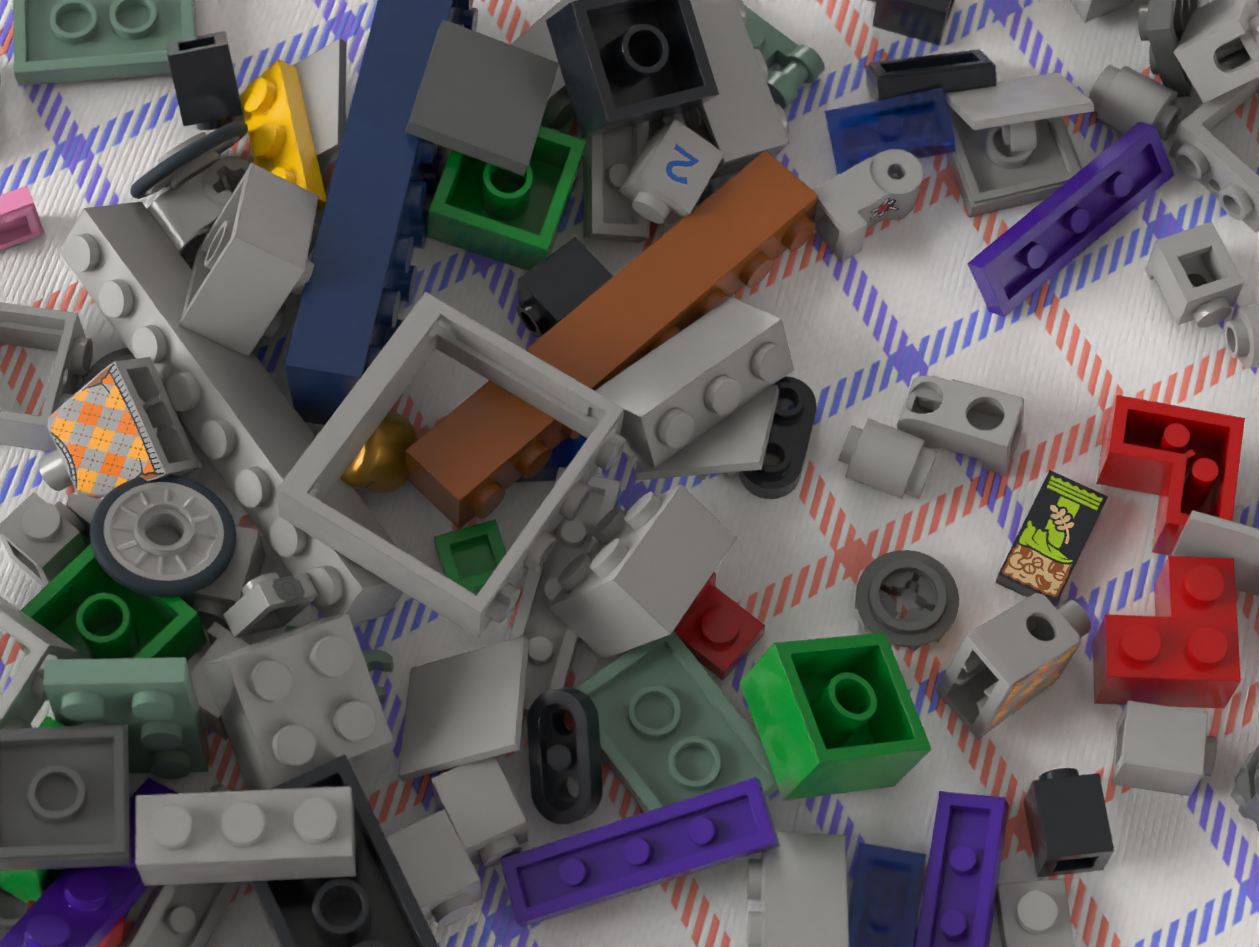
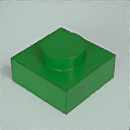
[434,519,507,595]

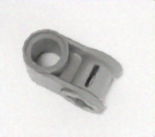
[147,157,250,269]

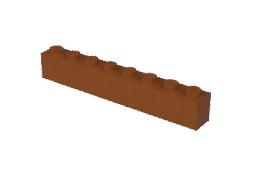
[405,150,818,529]

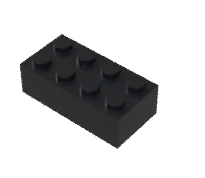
[248,754,439,947]

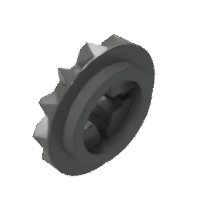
[855,550,959,652]

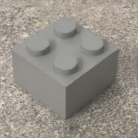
[179,163,320,357]
[548,484,737,659]
[202,614,393,790]

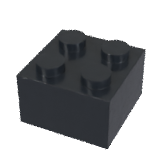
[546,0,719,139]

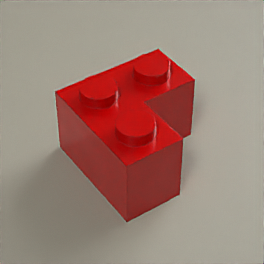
[1096,395,1245,556]
[1092,556,1241,709]

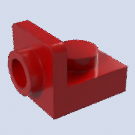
[674,572,765,681]

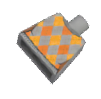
[39,357,200,499]
[936,593,1091,740]

